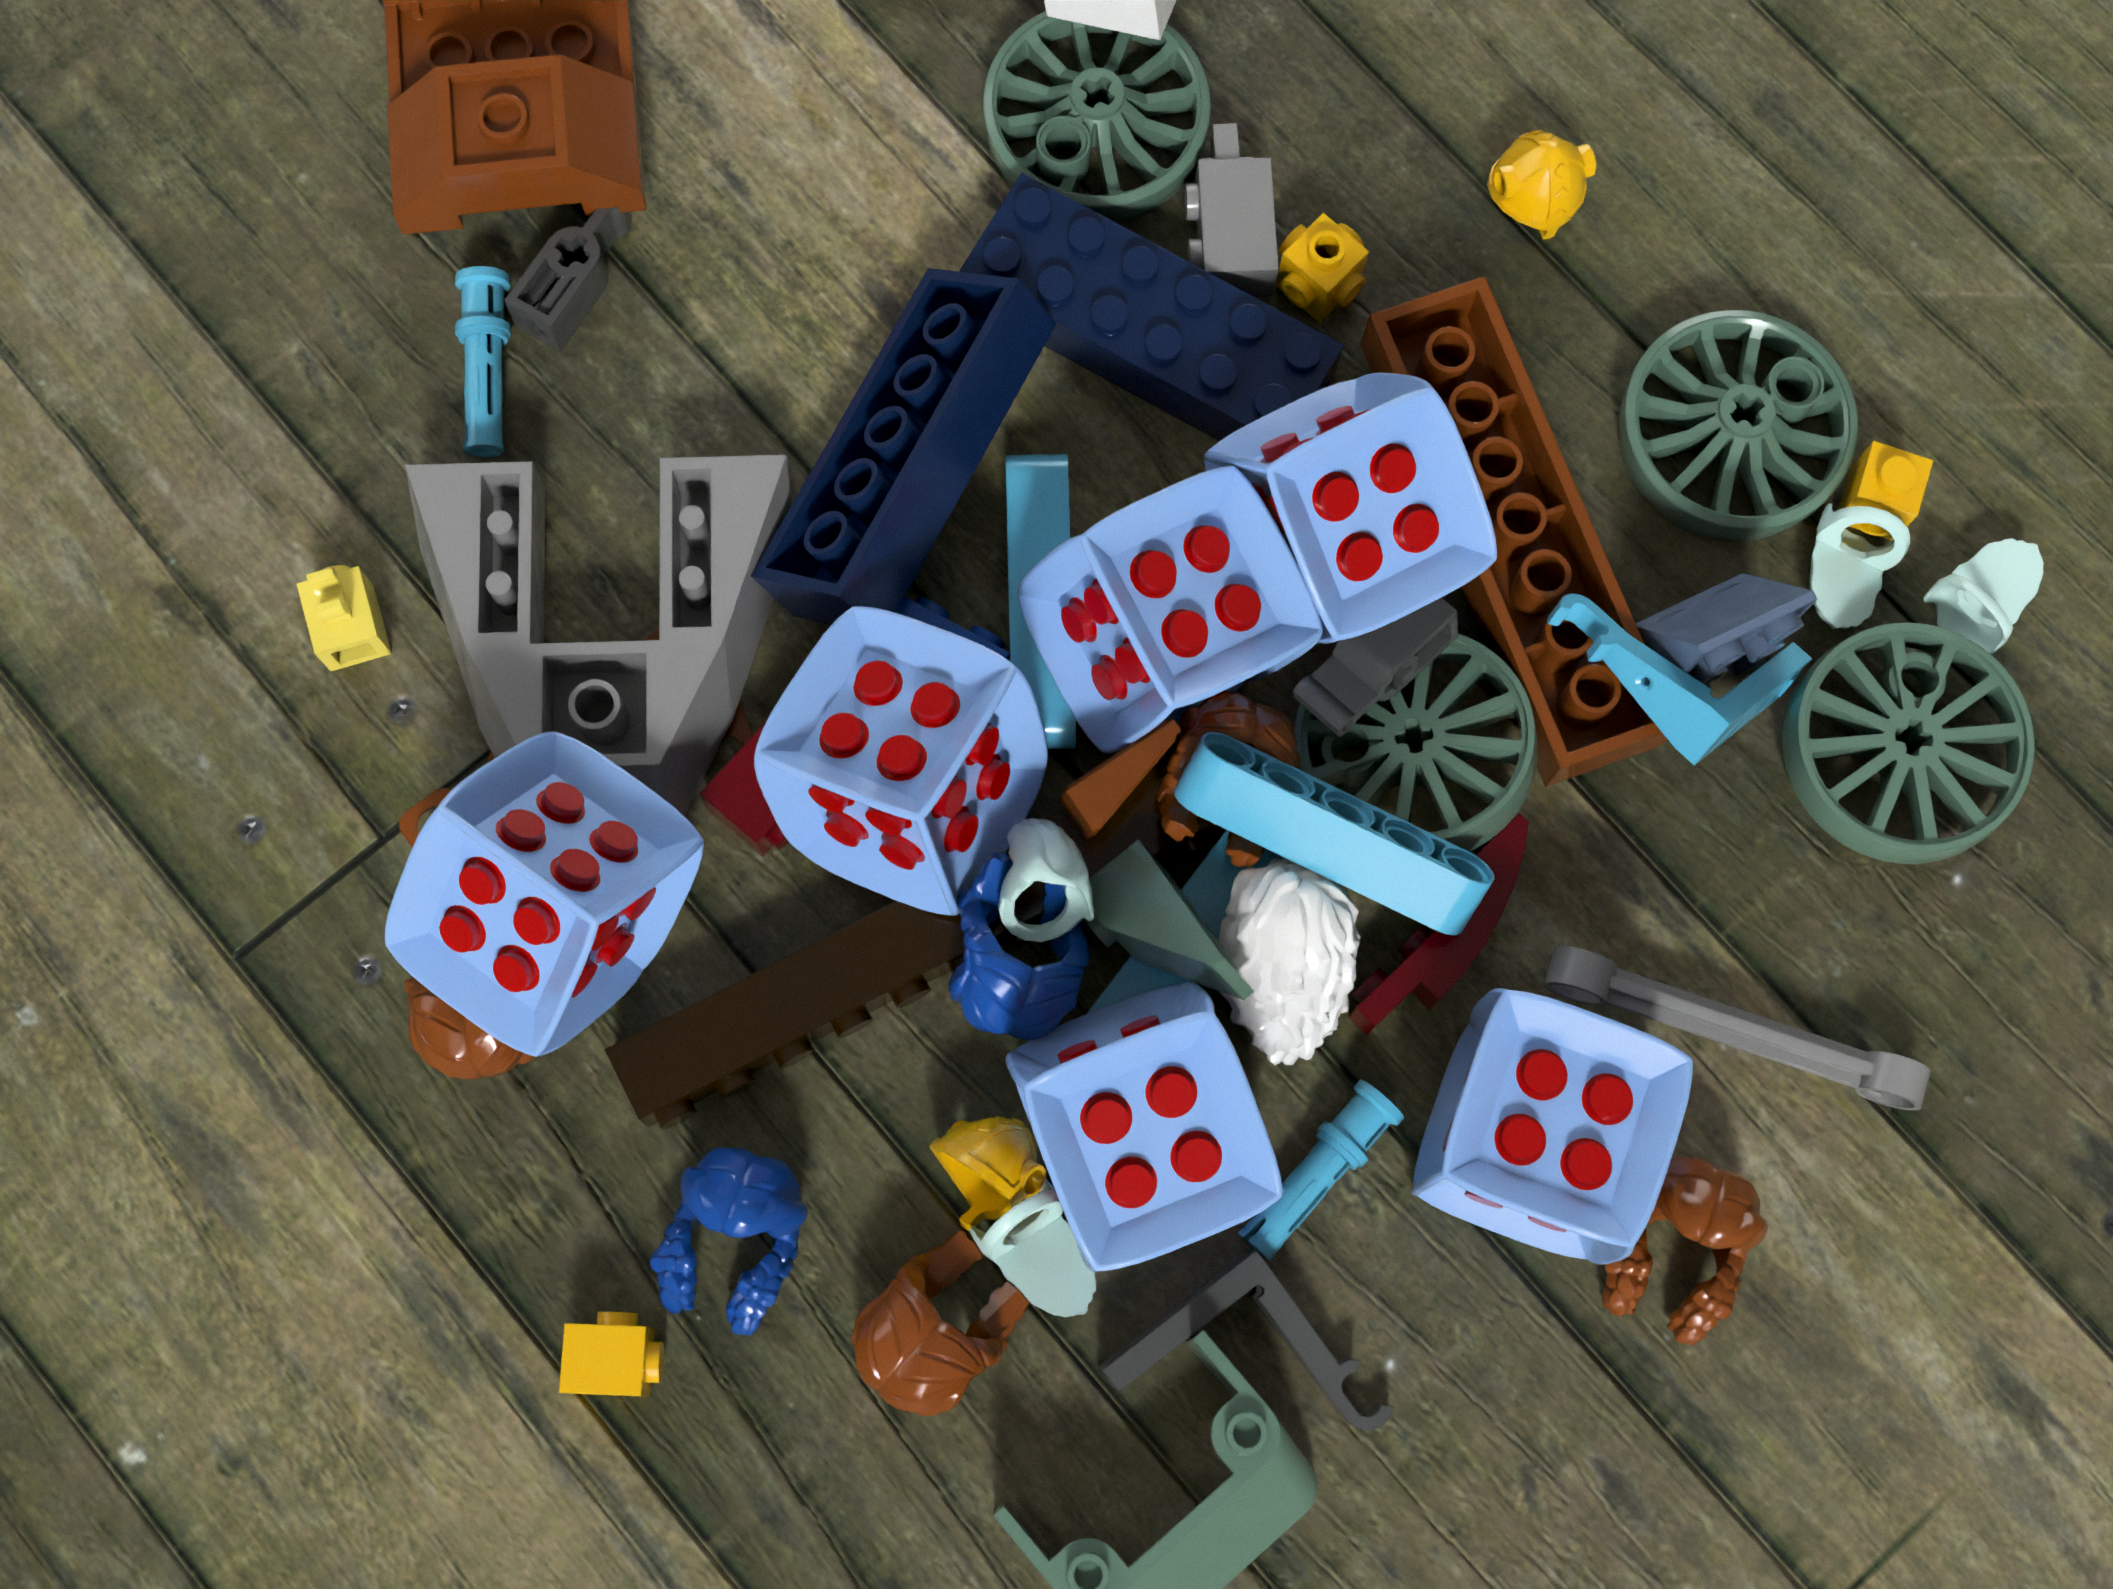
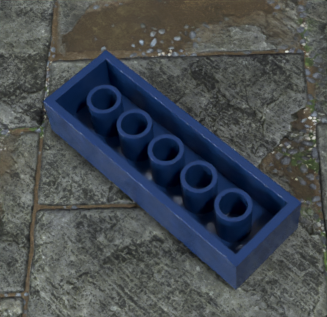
[960,173,1344,441]
[751,268,1056,625]

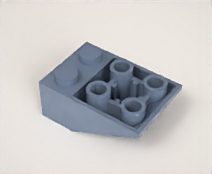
[1636,573,1818,689]

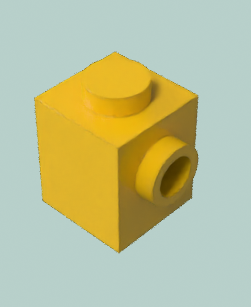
[1838,441,1934,541]
[559,1312,665,1397]

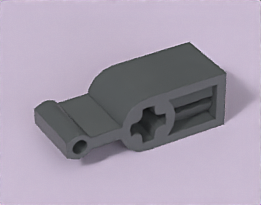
[504,207,632,353]
[1293,598,1458,737]

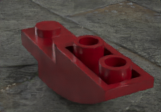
[1348,813,1529,1036]

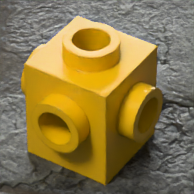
[1275,213,1369,323]

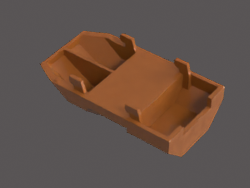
[382,0,647,235]

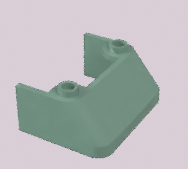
[993,1330,1317,1589]

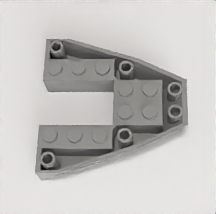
[405,455,793,816]

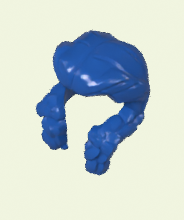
[948,852,1090,1040]
[650,1147,808,1336]

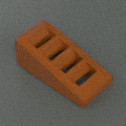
[1059,719,1181,840]

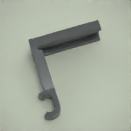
[1097,1249,1394,1430]

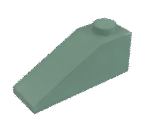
[1084,839,1254,1000]

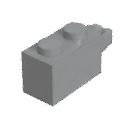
[1184,123,1278,296]

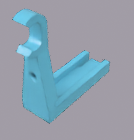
[1547,594,1812,766]

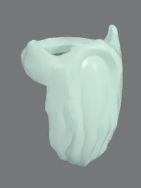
[1810,503,1911,629]
[1923,538,2044,655]
[998,818,1095,942]
[969,1179,1096,1318]

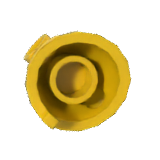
[1487,130,1596,240]
[929,1116,1046,1231]

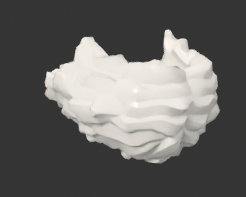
[1219,856,1361,1065]

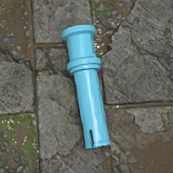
[455,266,511,458]
[1237,1079,1405,1262]

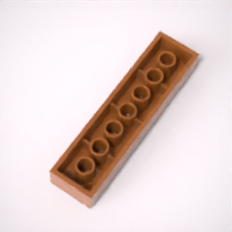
[1360,276,1667,787]

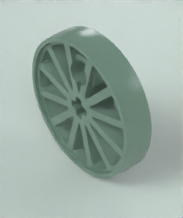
[983,11,1211,223]
[1618,310,1858,541]
[1782,622,2035,864]
[1294,634,1538,852]

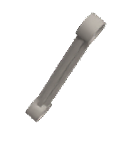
[1543,946,1931,1110]

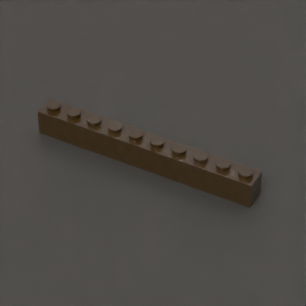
[604,761,1221,1129]

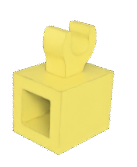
[297,565,392,671]

